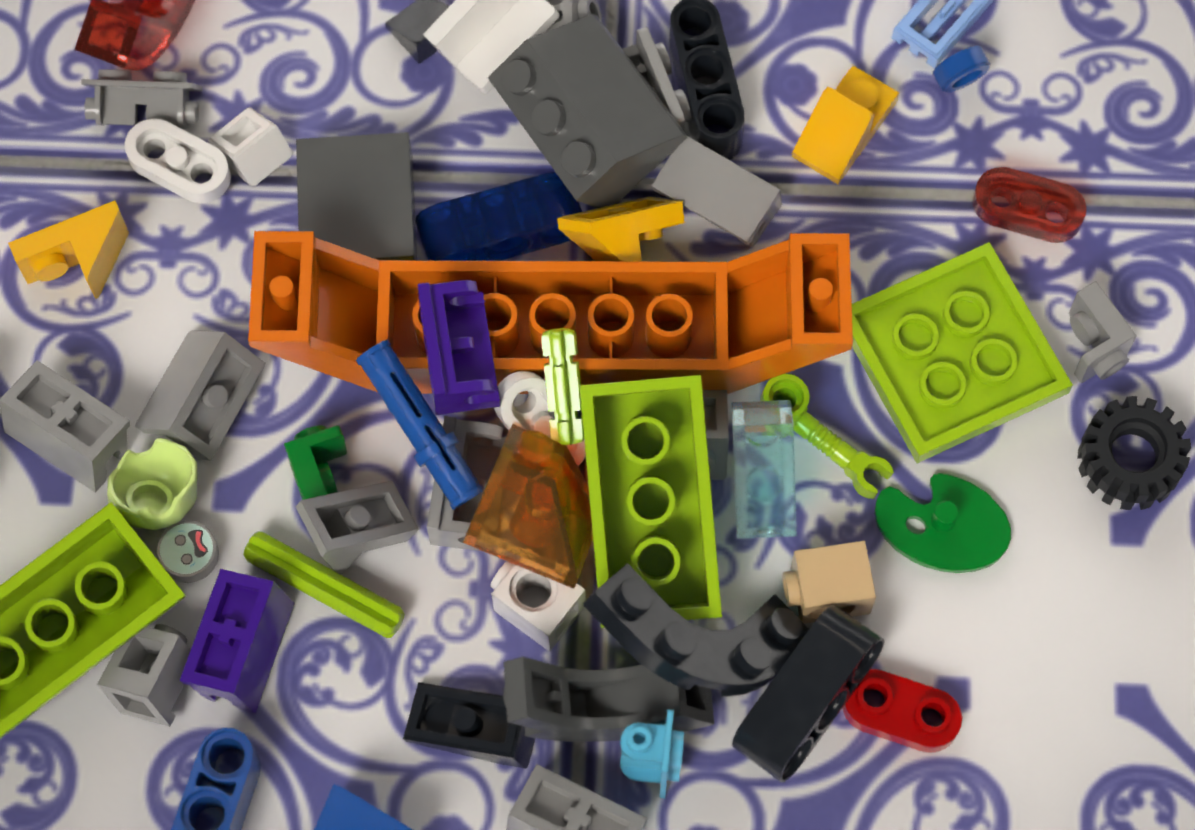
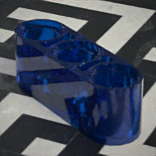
[415,172,583,261]

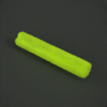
[243,531,405,638]

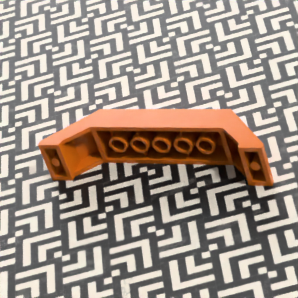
[248,231,853,394]

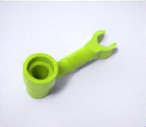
[760,373,894,499]

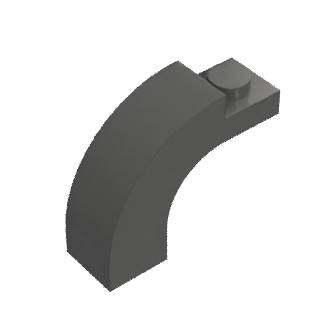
[503,657,715,742]

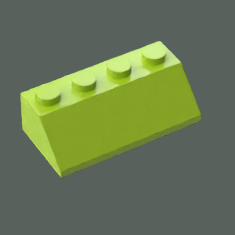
[0,502,186,739]

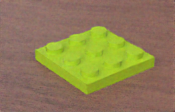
[852,242,1073,463]

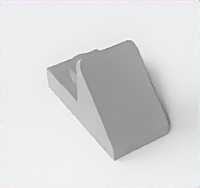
[295,480,419,574]

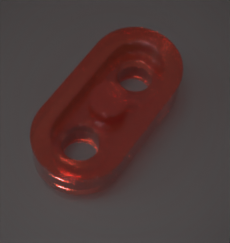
[972,167,1087,243]

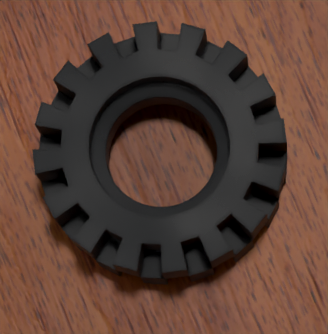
[1077,396,1191,510]

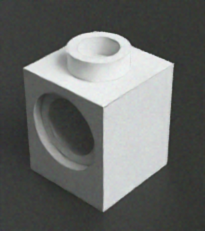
[490,548,586,652]

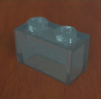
[731,400,797,538]

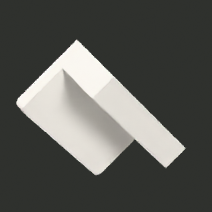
[423,0,559,93]

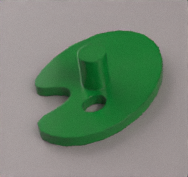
[874,473,1011,573]

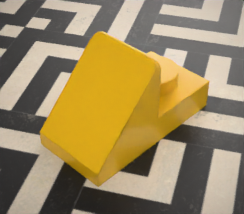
[792,65,899,184]
[557,197,685,261]
[8,200,129,299]

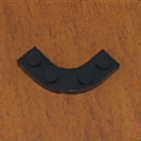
[583,563,809,697]

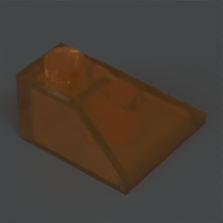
[463,423,593,589]

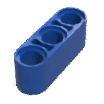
[171,728,261,830]

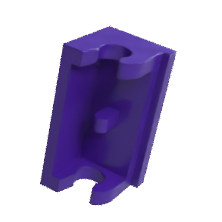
[418,280,500,416]
[180,569,295,713]

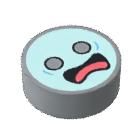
[157,521,219,583]

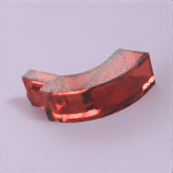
[74,0,195,71]

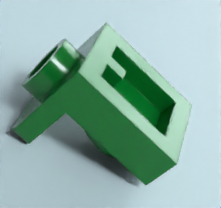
[284,425,347,500]

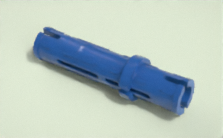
[356,340,485,510]

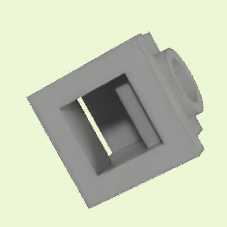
[97,624,190,726]

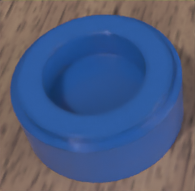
[932,45,991,93]

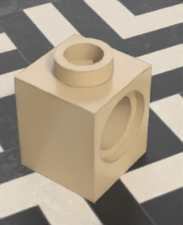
[782,540,876,624]

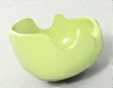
[107,438,198,530]

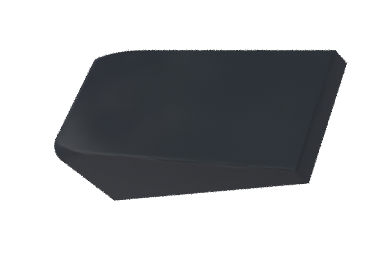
[403,682,535,769]

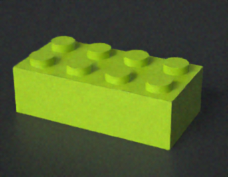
[580,375,722,628]

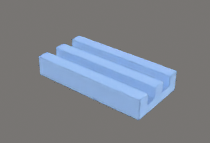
[892,0,994,68]

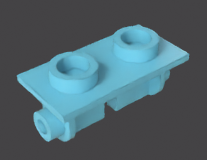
[620,710,684,799]

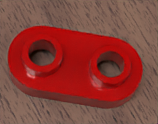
[842,669,962,753]

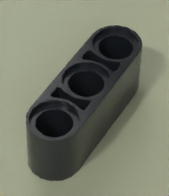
[669,0,745,160]
[732,605,885,782]

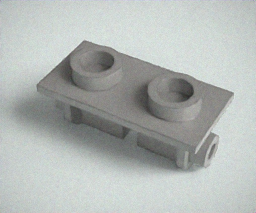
[81,69,202,128]

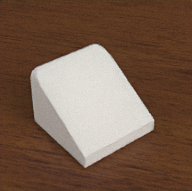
[208,107,292,186]

